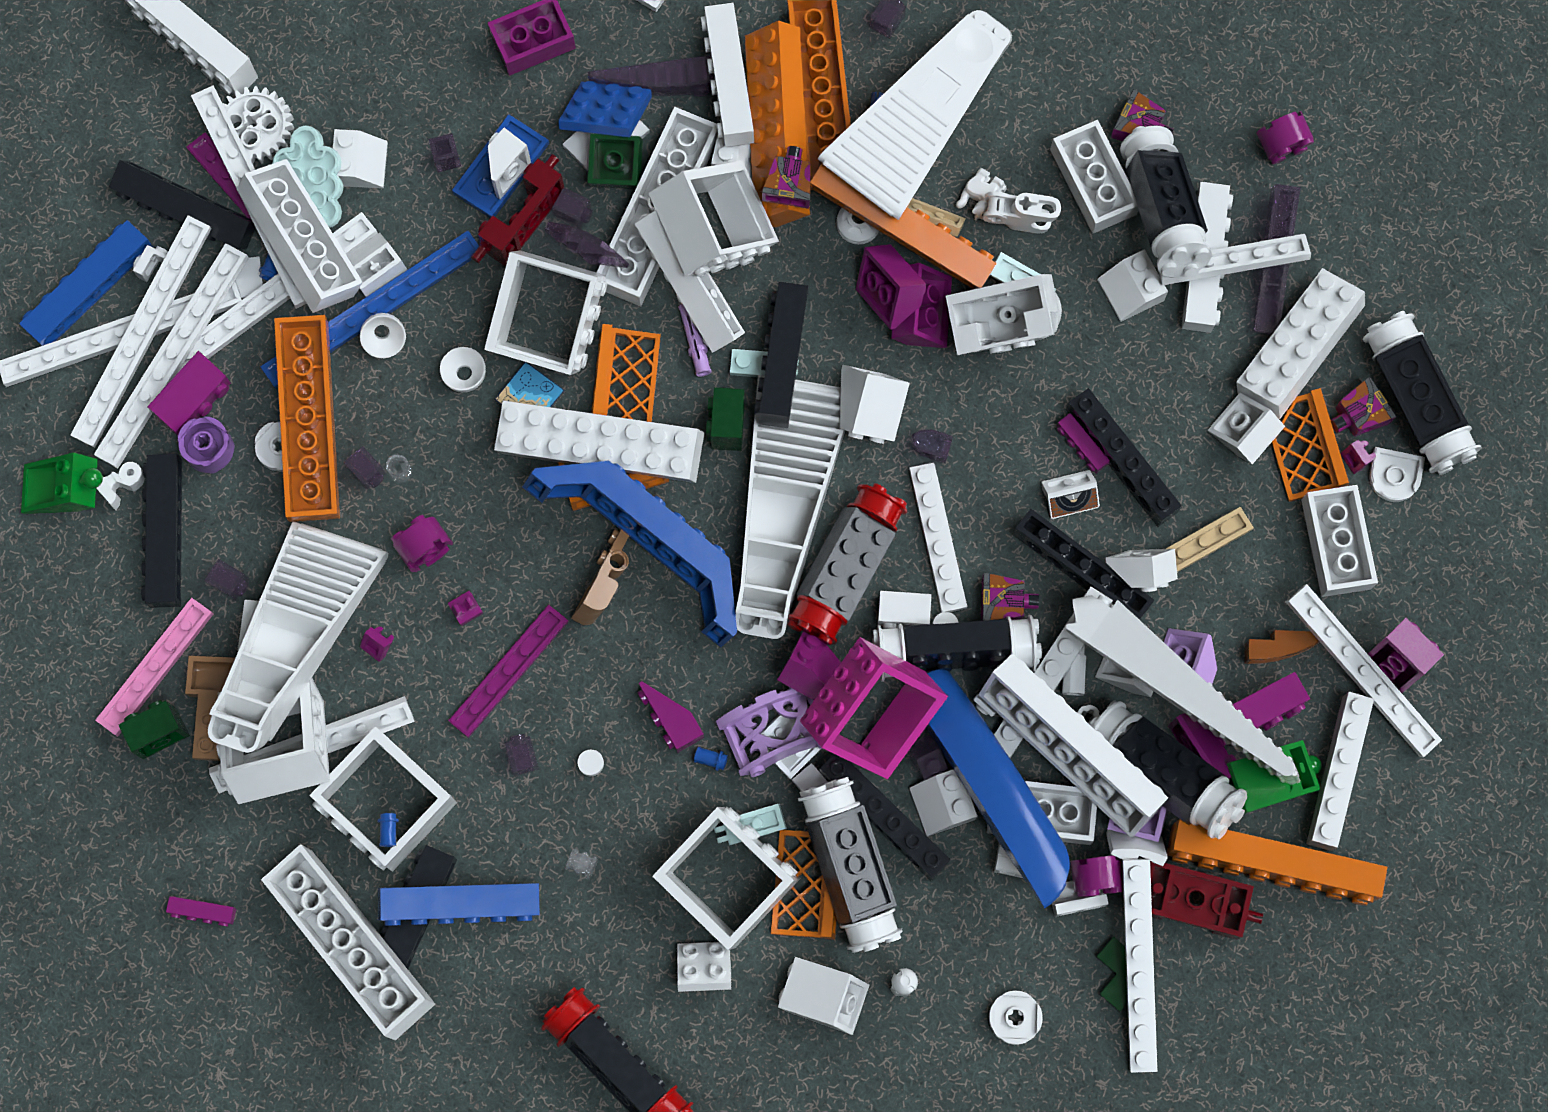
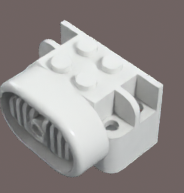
[946,274,1062,355]

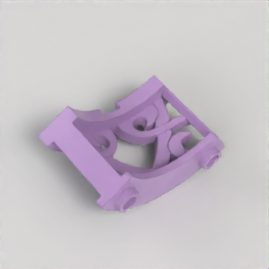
[716,687,823,777]

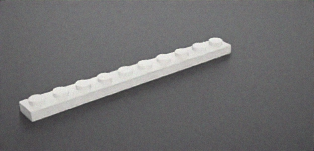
[191,85,307,309]
[178,212,378,372]
[71,216,212,448]
[94,243,249,469]
[0,281,242,387]

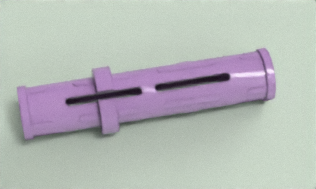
[678,304,712,377]

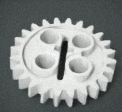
[222,86,294,164]

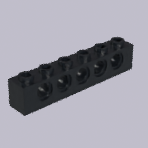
[1066,388,1182,527]
[1013,509,1154,620]
[819,754,951,881]

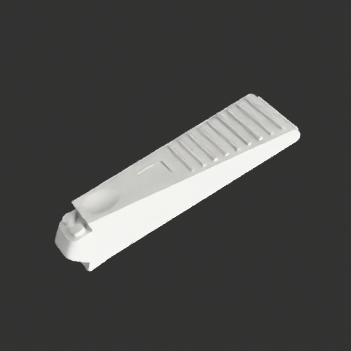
[818,10,1012,220]
[736,375,845,639]
[208,521,388,753]
[1066,595,1300,785]

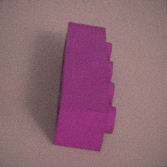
[1057,413,1110,474]
[166,896,236,927]

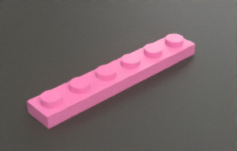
[95,598,214,737]

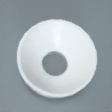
[836,208,879,245]
[360,313,406,358]
[440,347,486,392]

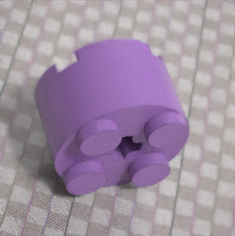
[178,417,235,473]

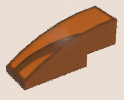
[1245,630,1320,664]

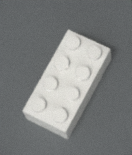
[1050,120,1139,234]
[1301,485,1378,597]
[987,781,1097,845]

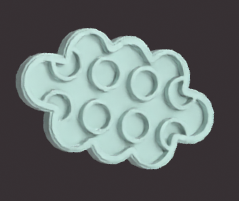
[272,126,343,228]

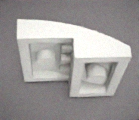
[753,705,820,779]
[1106,829,1168,866]

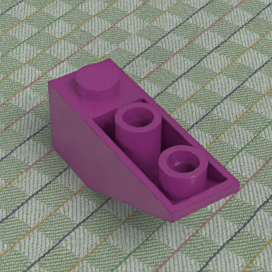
[637,681,704,753]

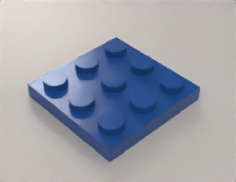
[559,81,652,137]

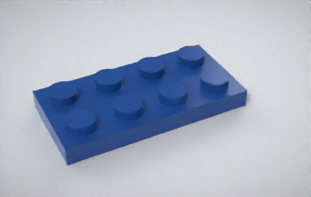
[452,115,549,218]

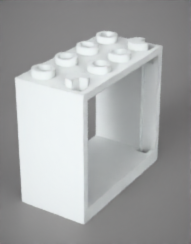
[648,160,779,277]
[484,251,607,375]
[216,678,330,804]
[309,726,457,872]
[652,807,800,950]

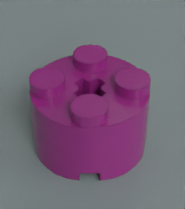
[1256,111,1314,165]
[391,515,453,572]
[1070,855,1123,897]

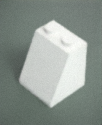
[840,365,909,444]
[778,957,869,1035]

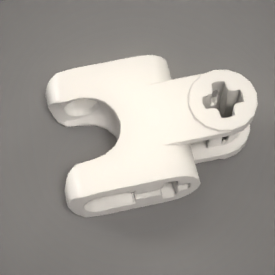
[983,191,1061,234]

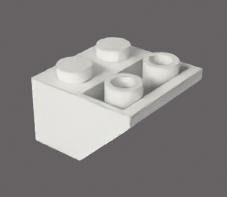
[347,232,407,297]

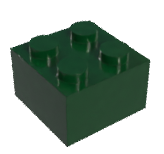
[588,134,643,189]
[706,387,745,451]
[118,700,190,760]

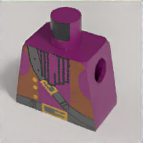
[1111,89,1174,141]
[762,146,810,209]
[1330,377,1396,437]
[981,573,1039,621]

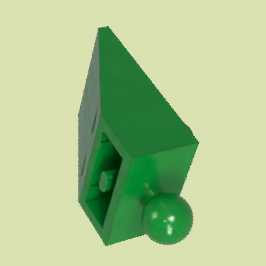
[21,453,103,514]
[1227,740,1322,814]

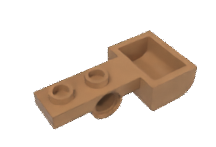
[571,529,629,625]
[185,656,235,761]

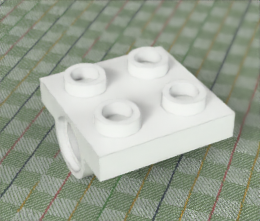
[677,942,731,992]

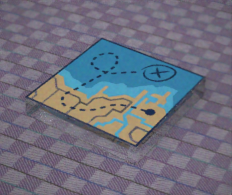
[495,362,565,408]

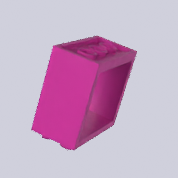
[800,637,948,779]

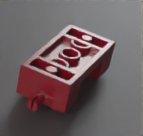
[471,154,565,267]
[1150,861,1263,940]

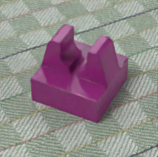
[1340,440,1376,474]
[448,590,483,626]
[360,627,394,662]

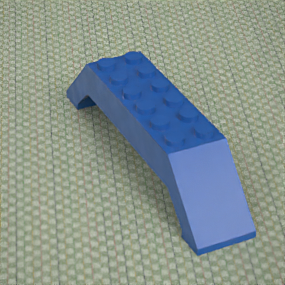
[522,461,737,647]

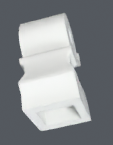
[97,462,145,510]

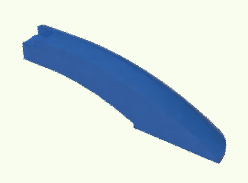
[926,669,1070,909]

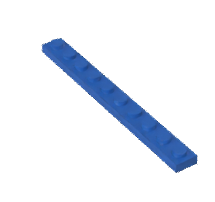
[260,231,479,389]

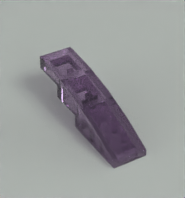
[545,221,629,268]

